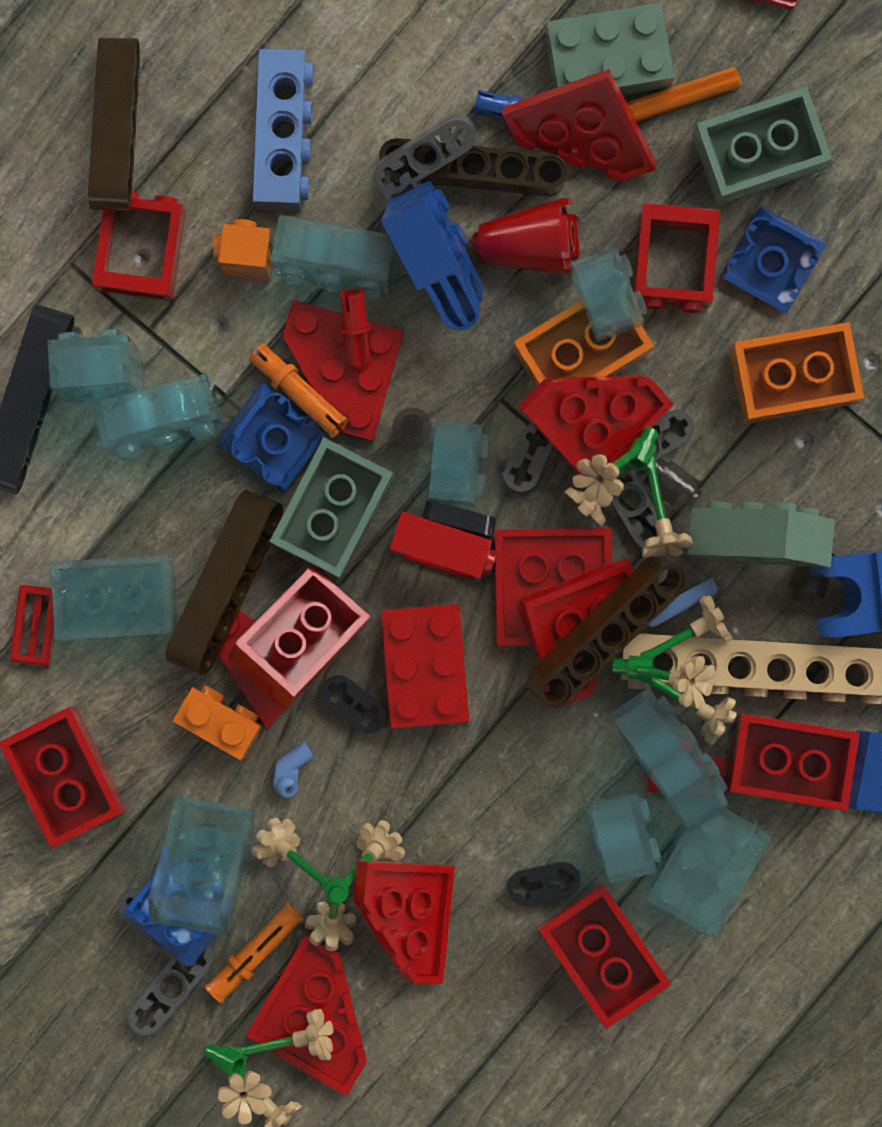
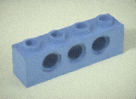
[253,49,314,211]

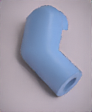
[272,741,315,798]

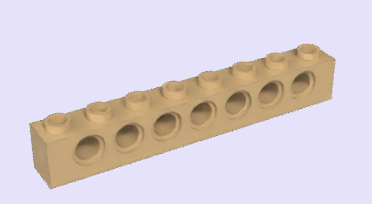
[619,634,882,704]

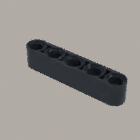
[0,304,75,495]

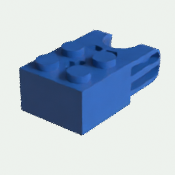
[381,181,484,330]
[811,550,882,638]

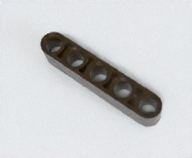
[88,38,140,210]
[379,138,568,196]
[166,490,283,676]
[527,556,687,708]

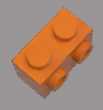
[213,219,275,281]
[173,685,263,761]

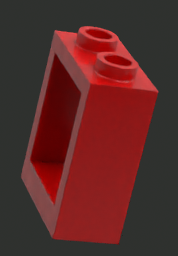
[92,191,186,302]
[632,203,720,313]
[390,511,497,582]

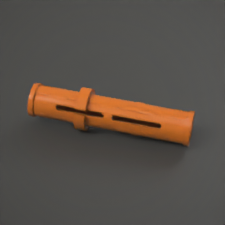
[249,343,348,438]
[204,902,305,1004]

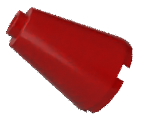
[472,197,580,276]

